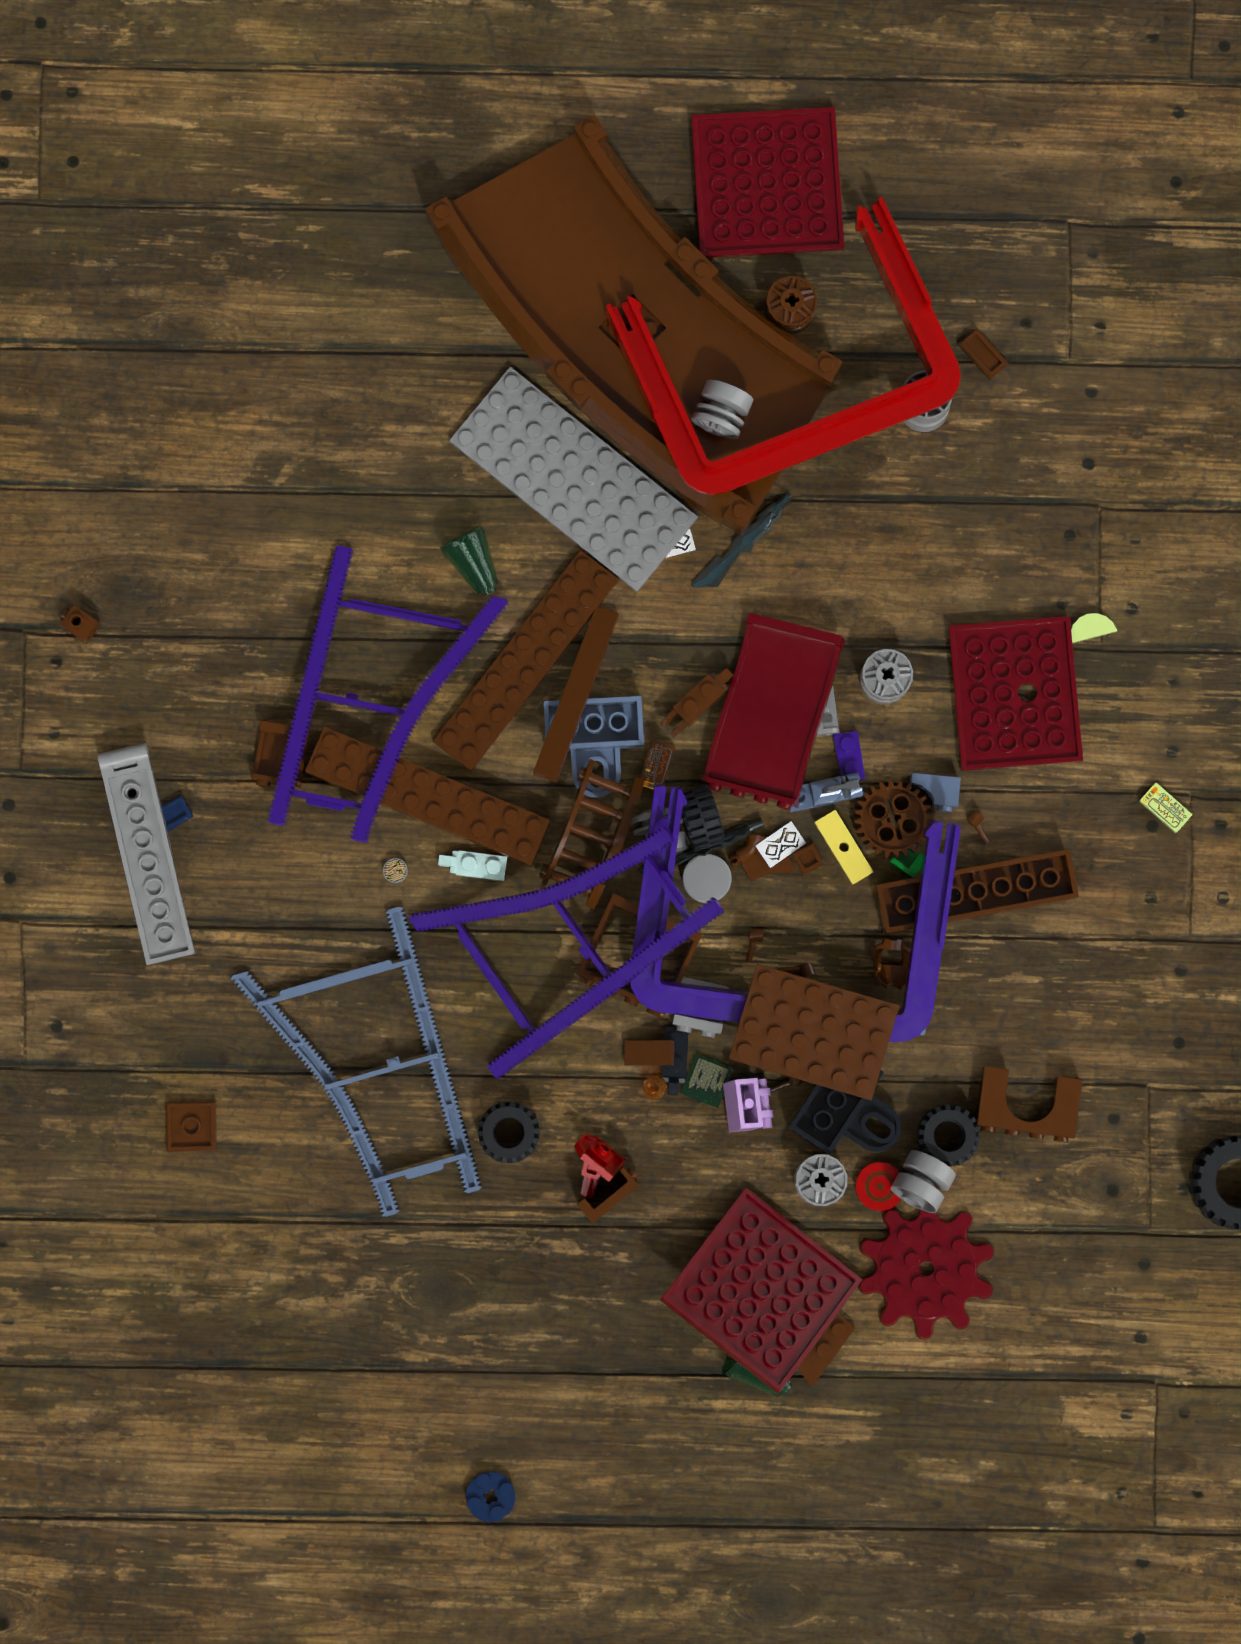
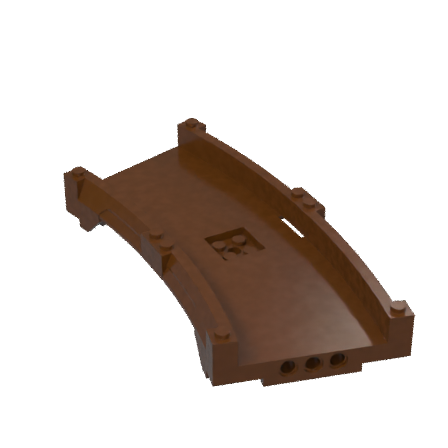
[425,115,843,536]

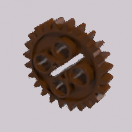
[853,780,933,859]

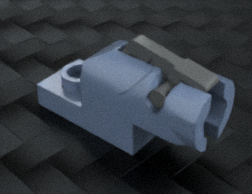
[789,772,863,813]

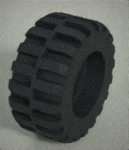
[1189,1135,1241,1230]

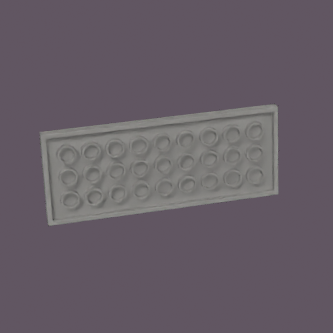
[449,367,698,592]

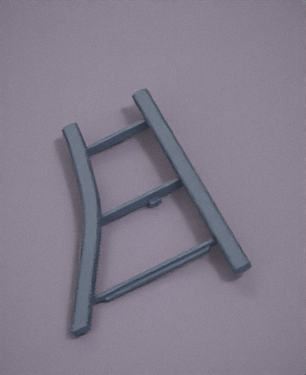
[231,907,482,1217]

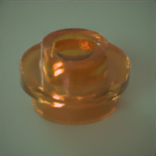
[643,1076,667,1100]

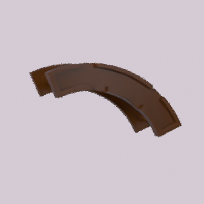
[539,759,645,909]

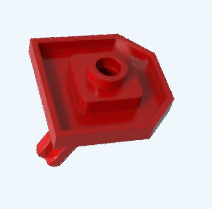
[574,1133,626,1198]

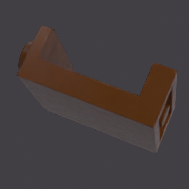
[251,720,311,790]
[577,1167,639,1224]

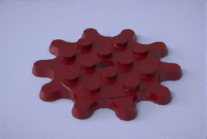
[858,1208,994,1340]

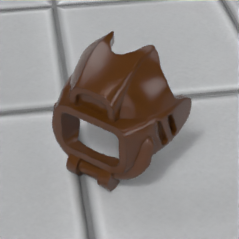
[872,937,910,990]

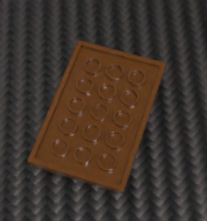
[729,963,900,1101]

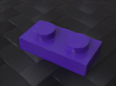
[833,731,865,780]

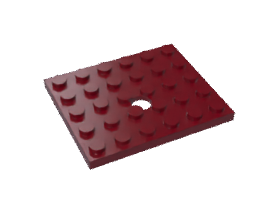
[948,616,1083,771]

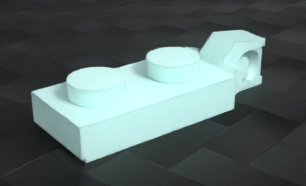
[438,850,507,882]

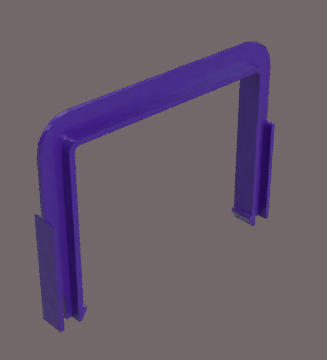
[631,784,961,1042]

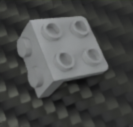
[672,978,729,1038]

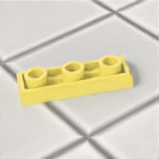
[814,810,873,885]

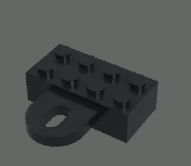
[787,1070,901,1155]

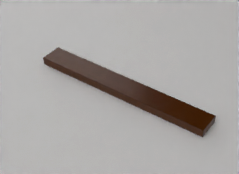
[533,607,619,782]

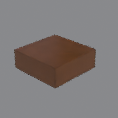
[791,843,824,876]

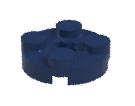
[466,1471,516,1522]

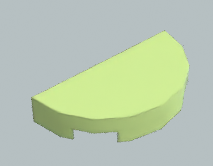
[1071,613,1117,643]

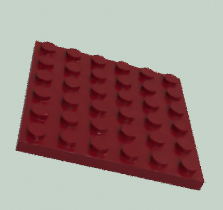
[691,107,845,258]
[660,1188,862,1394]

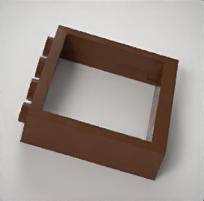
[576,893,702,1017]

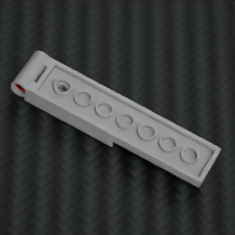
[97,743,195,966]

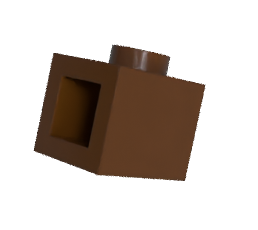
[60,605,101,644]

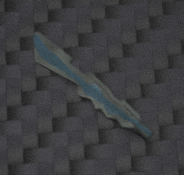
[691,493,792,588]
[638,818,764,873]

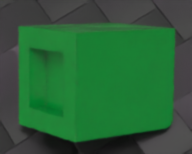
[888,849,924,879]

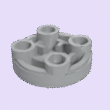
[683,854,732,903]

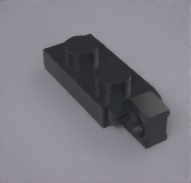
[662,1027,689,1096]

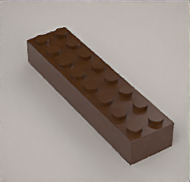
[875,849,1079,935]

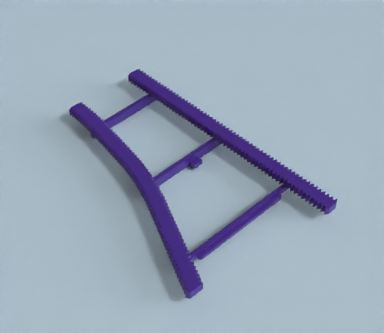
[267,546,509,843]
[409,826,724,1079]

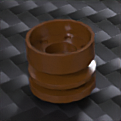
[765,276,817,335]

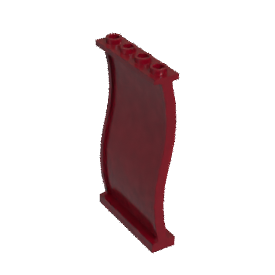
[701,613,845,810]

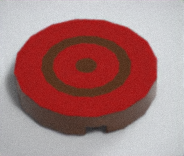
[855,1162,901,1211]

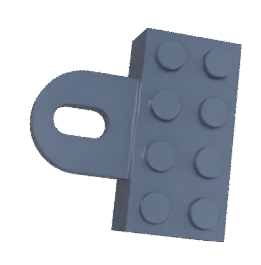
[544,696,644,798]

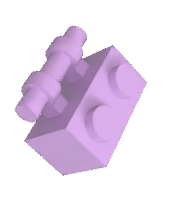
[723,1078,774,1132]

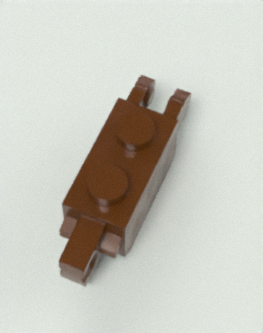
[660,668,733,738]

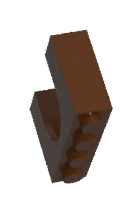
[976,1066,1082,1143]

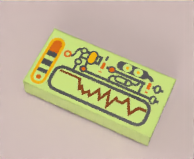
[1139,783,1192,833]

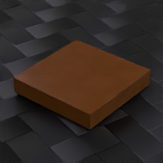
[166,1102,217,1152]

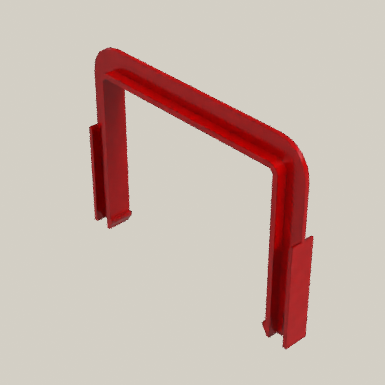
[606,197,961,495]

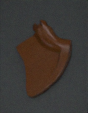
[729,834,795,882]

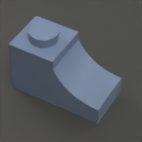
[909,773,961,812]

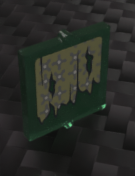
[680,1054,734,1108]

